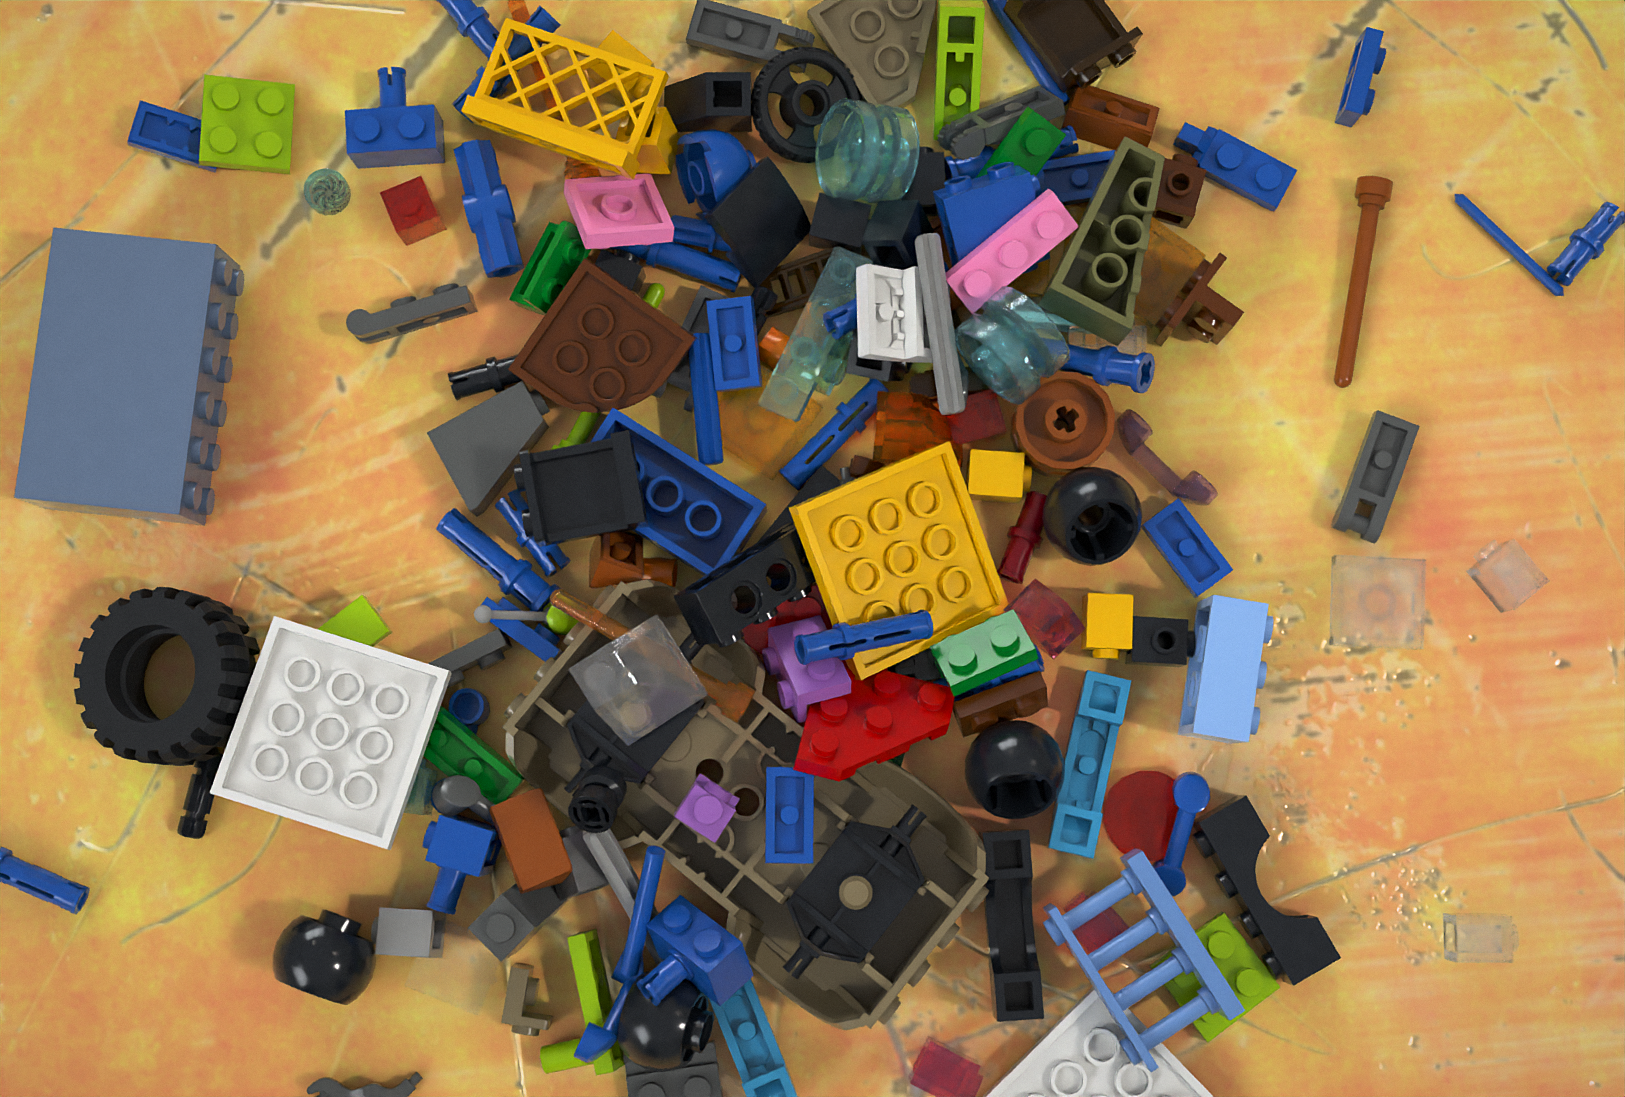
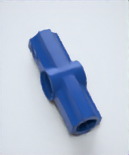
[454,139,524,278]

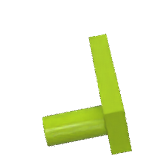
[540,929,625,1076]

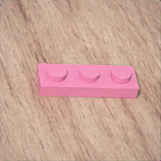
[945,189,1079,314]

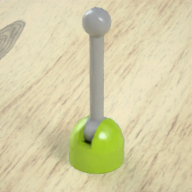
[474,599,580,635]

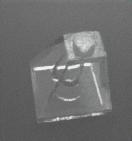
[568,614,708,746]

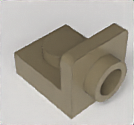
[501,963,553,1036]

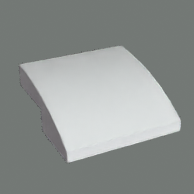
[856,264,950,363]

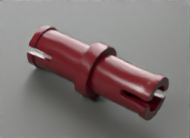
[997,491,1047,584]

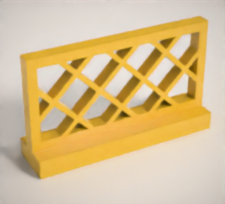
[461,18,669,180]

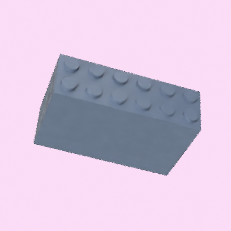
[14,228,244,526]

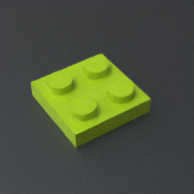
[199,74,295,174]
[1150,911,1280,1042]

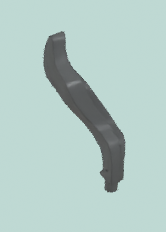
[307,1072,423,1097]

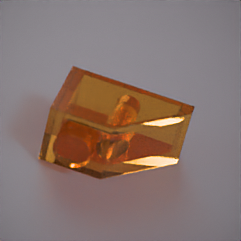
[872,391,963,467]

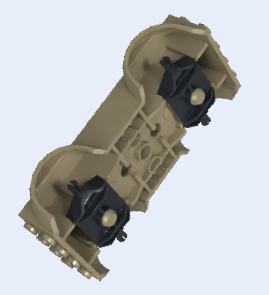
[502,579,989,1030]

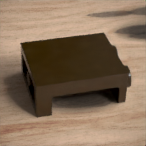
[1003,0,1143,94]

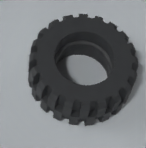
[74,587,260,766]

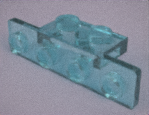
[758,247,874,422]

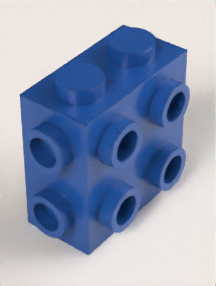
[933,162,1050,274]

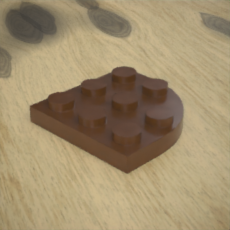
[508,258,697,413]

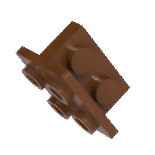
[1154,253,1244,346]

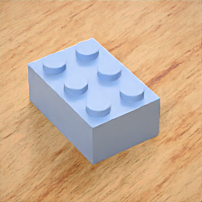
[1178,595,1273,744]

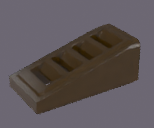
[760,246,852,318]

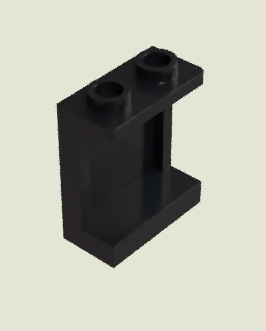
[514,430,649,547]

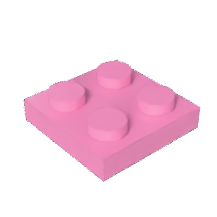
[564,173,674,249]

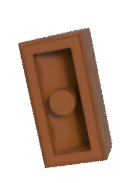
[1061,85,1160,150]
[589,531,644,588]
[489,788,573,894]

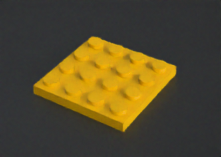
[789,441,1010,680]

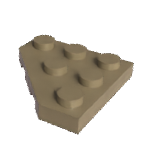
[807,0,937,124]

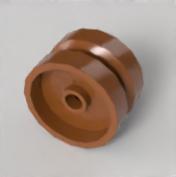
[1010,371,1115,478]

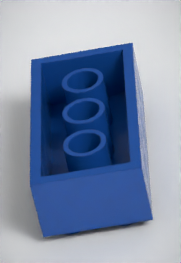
[591,408,767,576]

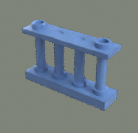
[1043,848,1245,1072]

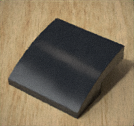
[704,156,811,288]

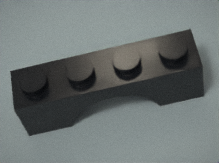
[1191,795,1341,986]
[979,829,1044,1022]

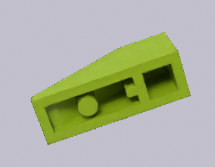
[933,0,985,140]

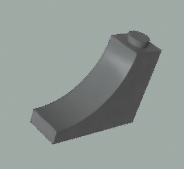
[468,883,572,962]

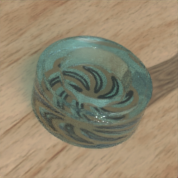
[304,168,351,215]

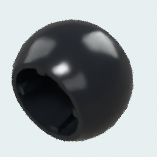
[1042,467,1142,566]
[965,720,1065,819]
[273,909,376,1005]
[618,970,714,1072]

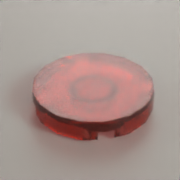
[1102,771,1193,861]

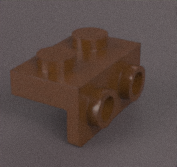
[952,671,1048,738]

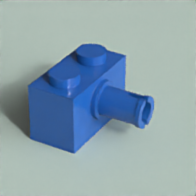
[345,67,445,169]
[422,814,502,915]
[637,895,754,1006]

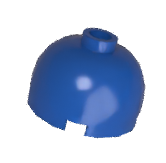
[676,129,756,222]

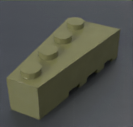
[1038,136,1165,346]

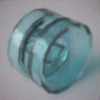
[815,98,919,204]
[954,286,1070,405]

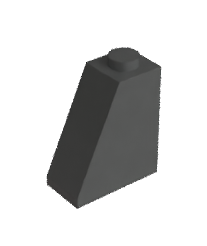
[427,381,550,517]

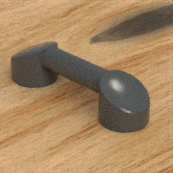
[432,775,495,827]

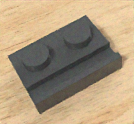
[623,1040,723,1097]

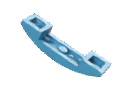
[1047,670,1131,859]
[708,979,798,1097]

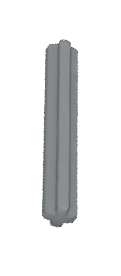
[915,233,965,415]
[583,829,662,965]

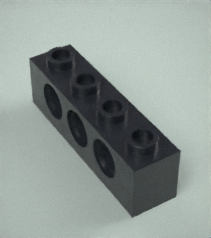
[673,520,816,648]

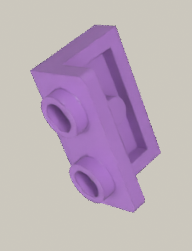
[762,615,851,723]

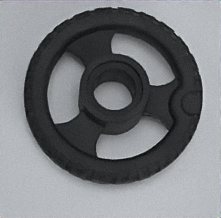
[751,47,862,163]

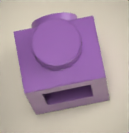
[674,773,740,843]

